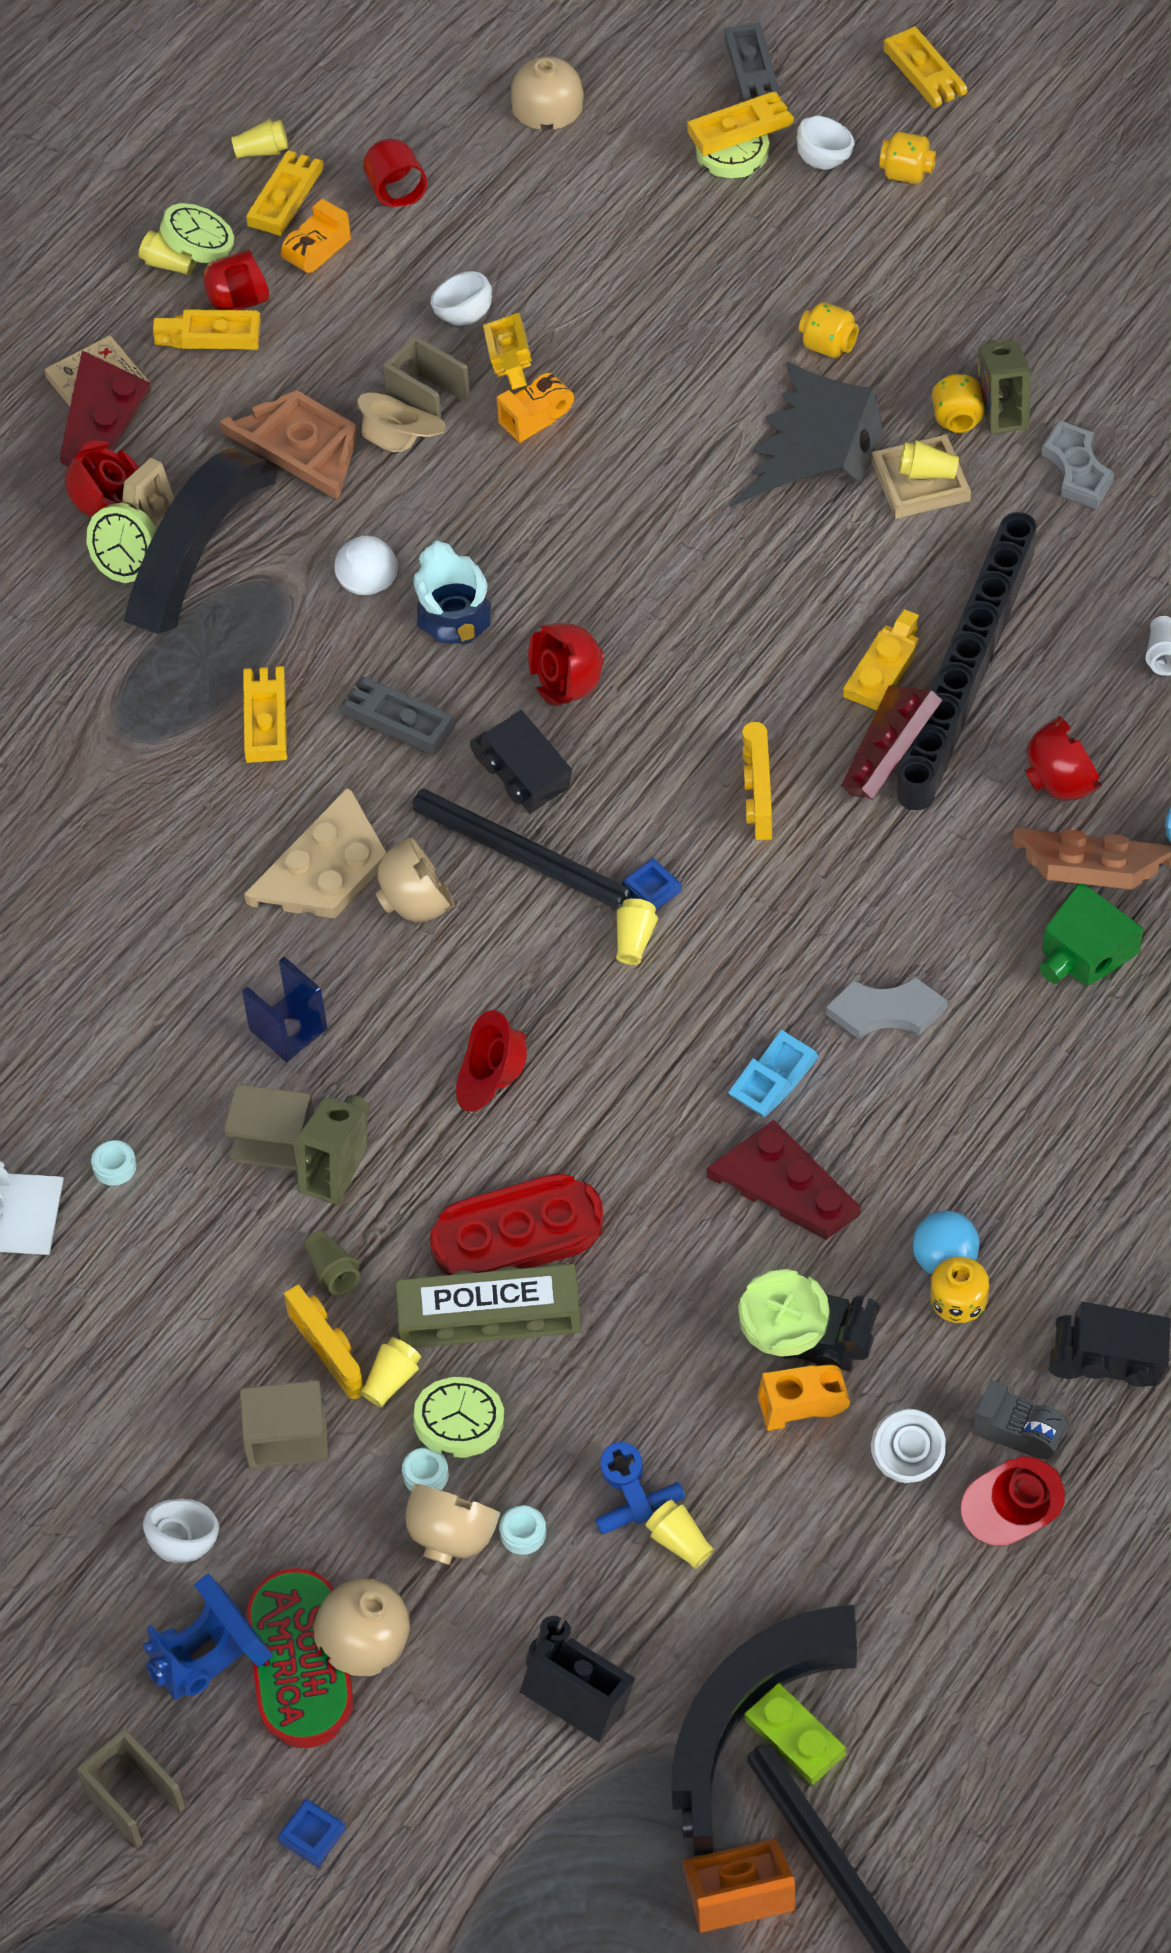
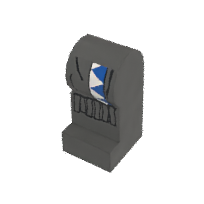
[973,1380,1068,1459]

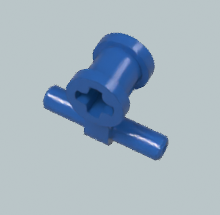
[595,1442,685,1534]

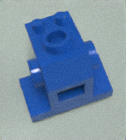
[143,1573,273,1700]

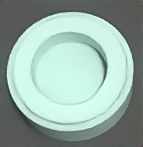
[91,1140,137,1186]
[402,1447,449,1491]
[499,1505,546,1555]

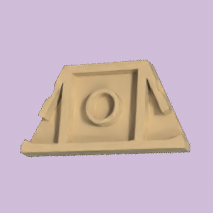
[244,788,386,918]

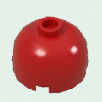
[65,441,139,518]
[528,622,604,706]
[1024,716,1102,801]

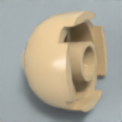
[510,56,584,129]
[375,837,455,923]
[405,1484,500,1565]
[313,1579,410,1676]

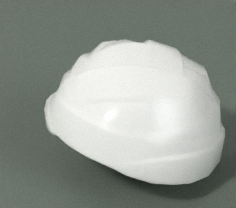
[796,116,854,170]
[431,271,492,326]
[334,536,398,595]
[871,1408,946,1483]
[143,1499,219,1563]

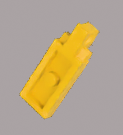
[153,310,261,349]
[483,312,532,390]
[843,609,919,711]

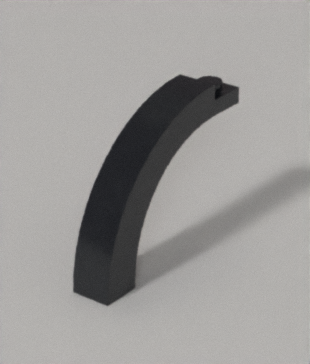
[124,447,278,634]
[672,1605,857,1855]

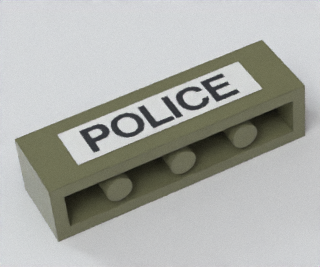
[396,1262,581,1348]

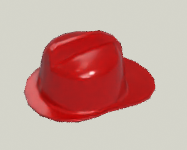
[456,1010,527,1112]
[961,1456,1065,1546]

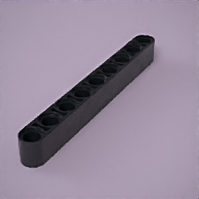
[897,512,1037,810]

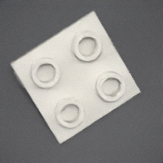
[0,1161,64,1255]

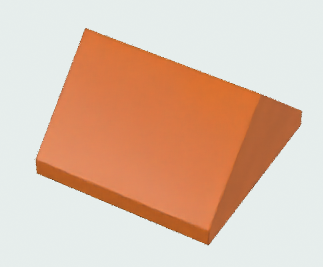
[682,1838,795,1933]

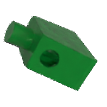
[1039,884,1143,985]

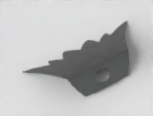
[730,362,882,507]

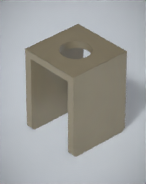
[383,335,470,419]
[224,1084,314,1171]
[240,1380,329,1469]
[76,1728,186,1849]

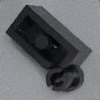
[470,709,572,814]
[778,1294,880,1372]
[1049,1302,1171,1387]
[520,1616,636,1742]

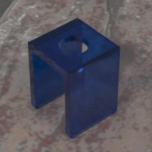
[242,957,328,1062]

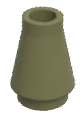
[304,1231,360,1295]

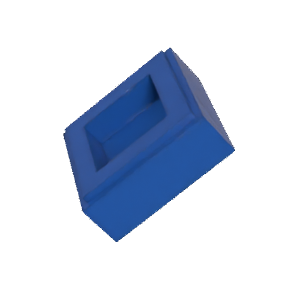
[622,858,681,910]
[277,1798,346,1867]

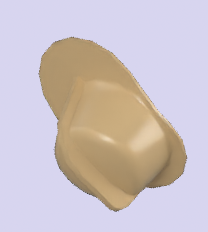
[357,393,446,452]

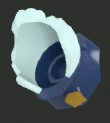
[414,540,491,644]

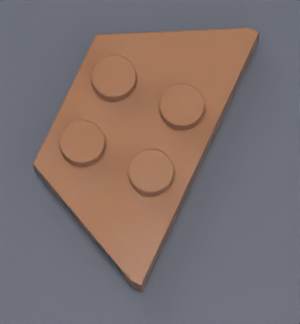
[220,390,358,500]
[1013,828,1171,890]

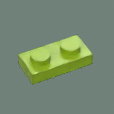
[745,1683,846,1786]

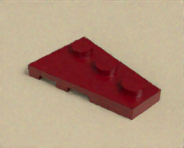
[60,350,150,466]
[841,685,942,799]
[706,1120,860,1240]

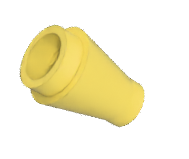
[231,118,289,159]
[139,230,197,276]
[898,440,959,480]
[616,899,658,965]
[360,1337,421,1408]
[646,1499,714,1569]

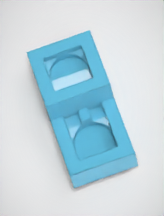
[728,1030,819,1117]

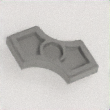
[1041,420,1114,509]
[826,977,948,1039]

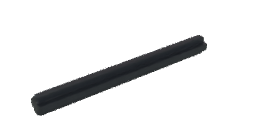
[412,789,631,910]
[747,1744,910,1953]

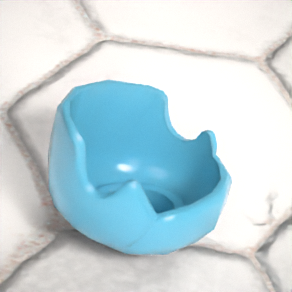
[912,1210,980,1274]

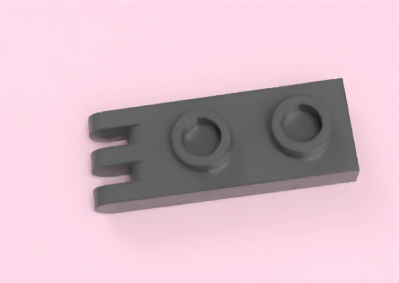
[724,23,780,102]
[339,677,455,755]

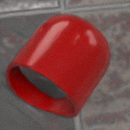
[363,138,427,207]
[203,249,269,310]

